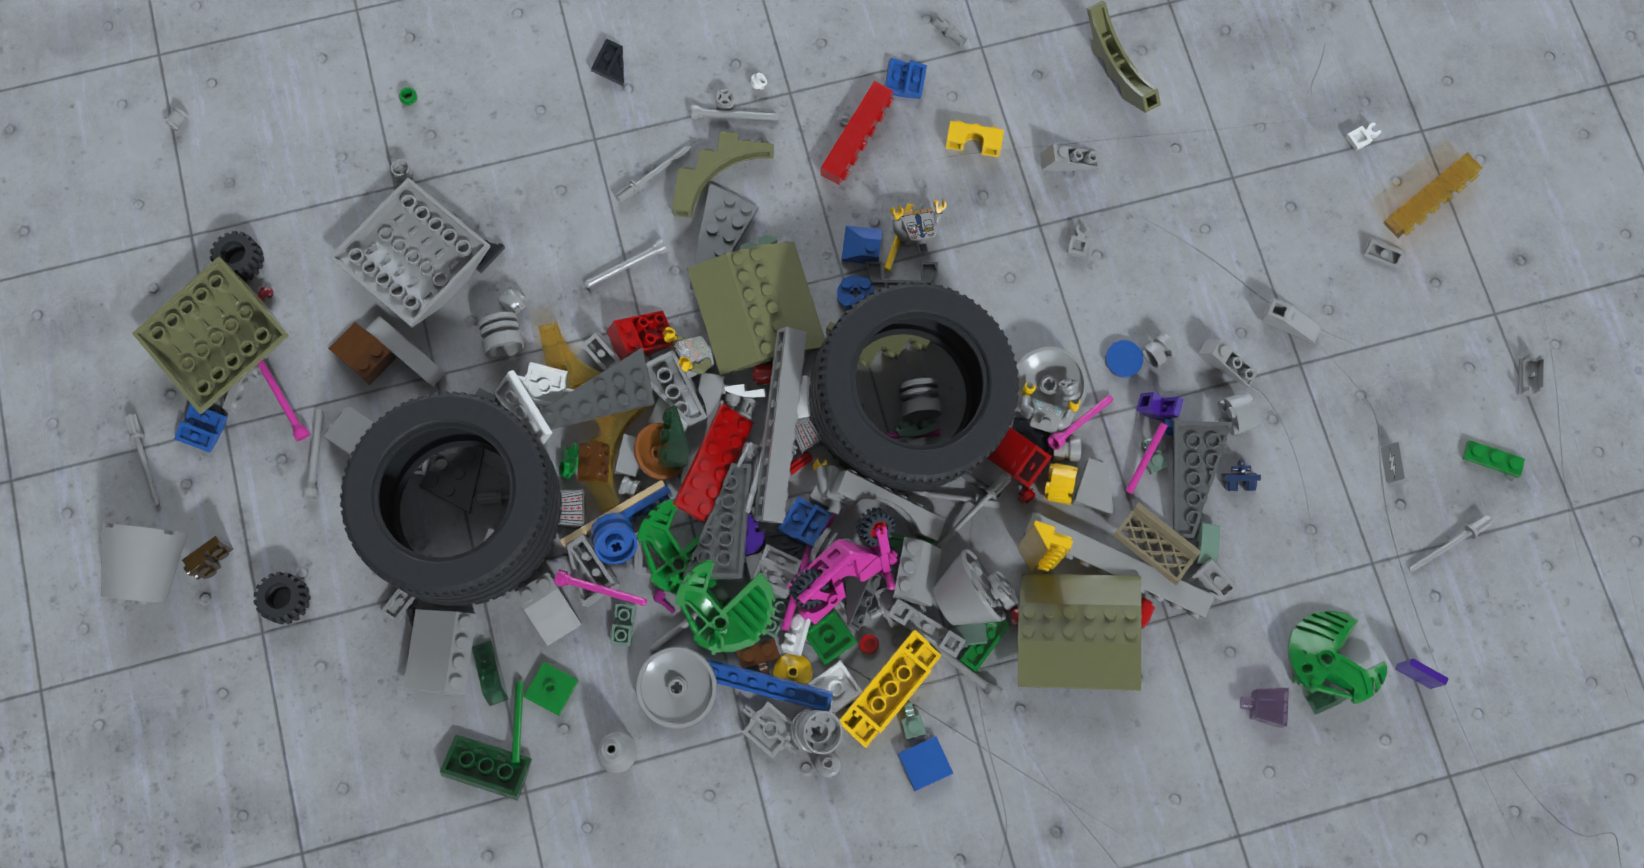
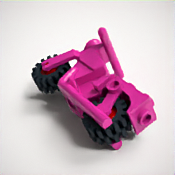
[787,507,899,624]

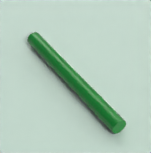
[511,681,524,763]

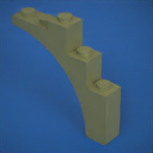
[1087,1,1161,113]
[672,131,774,218]
[826,322,931,368]

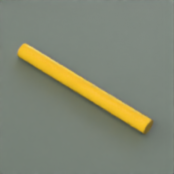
[883,203,914,272]

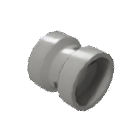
[391,159,413,183]

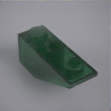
[657,405,690,470]
[472,640,509,706]

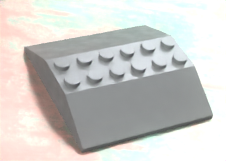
[329,178,490,328]

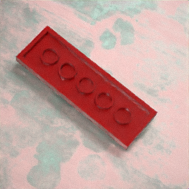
[672,404,754,524]

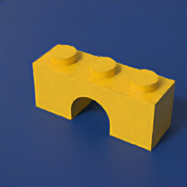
[945,120,1004,157]

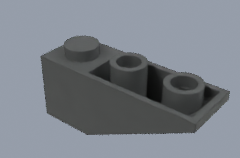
[846,573,881,631]

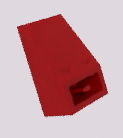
[607,310,673,360]
[988,427,1052,489]

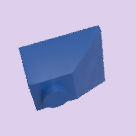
[841,226,882,264]

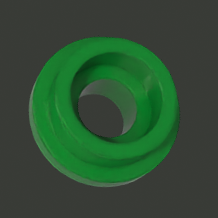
[399,87,418,105]

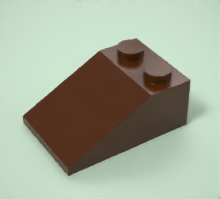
[328,322,396,385]

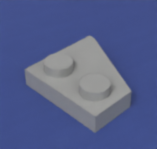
[1184,558,1239,601]

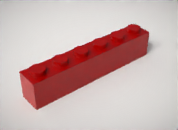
[820,81,894,185]

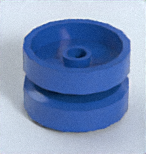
[590,513,638,565]

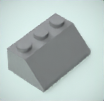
[892,537,942,607]

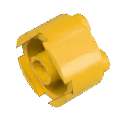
[1044,463,1078,505]

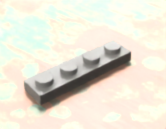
[380,548,441,624]

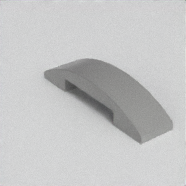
[888,599,966,658]

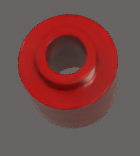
[752,364,773,385]
[1141,598,1155,629]

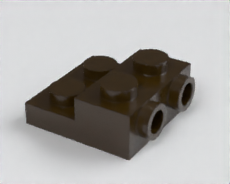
[182,536,233,580]

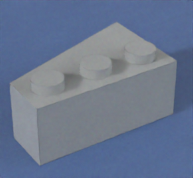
[567,534,621,607]

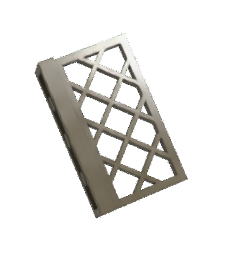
[1113,503,1201,585]

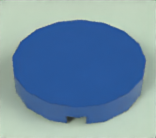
[1105,340,1143,378]

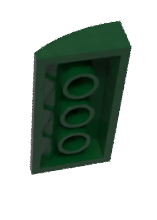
[440,734,532,801]

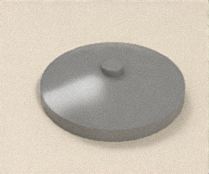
[1016,347,1088,413]
[636,647,717,728]

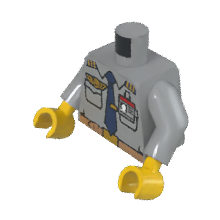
[889,199,946,254]

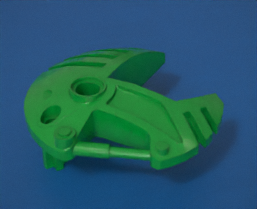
[637,499,722,595]
[675,560,775,655]
[1288,611,1387,704]

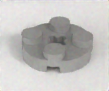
[987,571,1019,610]

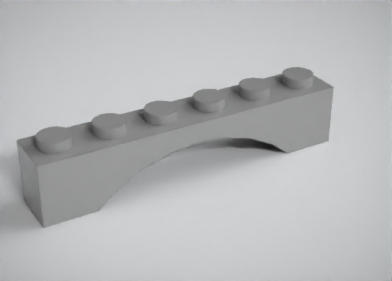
[680,373,728,485]
[830,469,946,542]

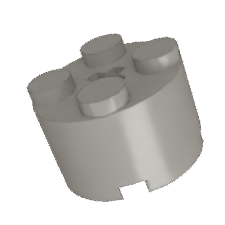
[1217,392,1260,435]

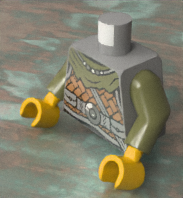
[663,327,714,379]

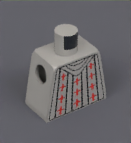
[795,415,823,455]
[558,490,586,529]

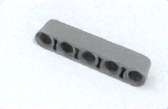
[365,316,446,388]

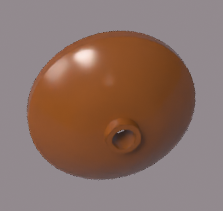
[634,423,688,480]

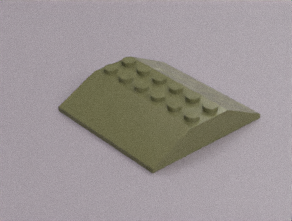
[687,242,825,375]
[132,257,289,414]
[1018,574,1141,691]

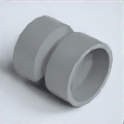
[1142,333,1178,368]
[1051,436,1081,461]

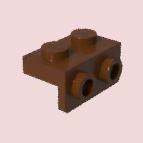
[577,441,610,483]

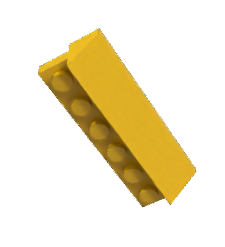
[1018,520,1073,572]
[839,629,942,748]

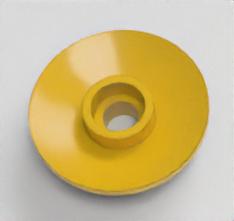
[773,654,813,685]

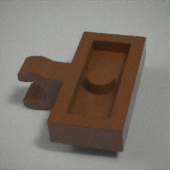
[737,638,781,675]

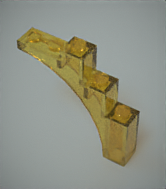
[538,322,601,390]
[586,405,653,514]

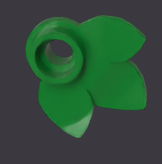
[559,442,579,479]

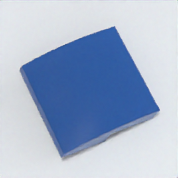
[884,58,927,99]
[174,403,228,452]
[778,497,832,547]
[897,736,954,792]

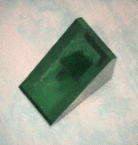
[1305,683,1348,715]

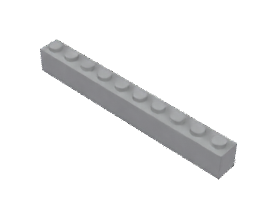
[753,327,807,524]
[1023,512,1215,619]

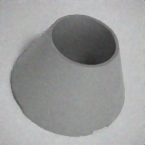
[933,549,1006,626]

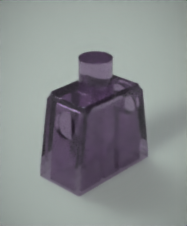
[1240,688,1289,728]

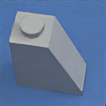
[1072,458,1113,518]

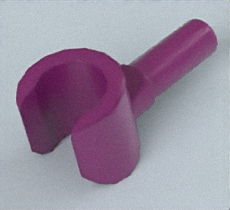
[653,590,675,614]

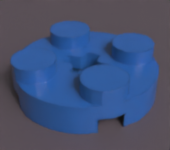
[837,276,874,311]

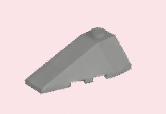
[647,350,707,426]

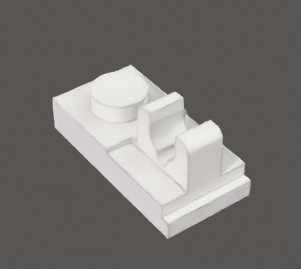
[781,614,811,656]

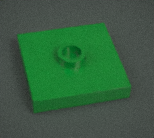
[806,610,858,666]
[524,661,579,716]

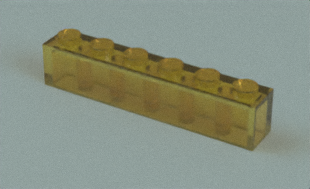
[1383,152,1483,239]

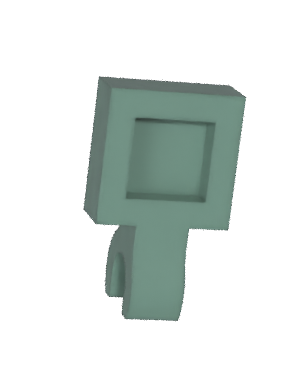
[1141,438,1169,475]
[901,702,926,739]

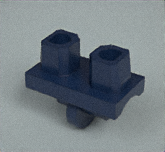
[1221,460,1261,491]

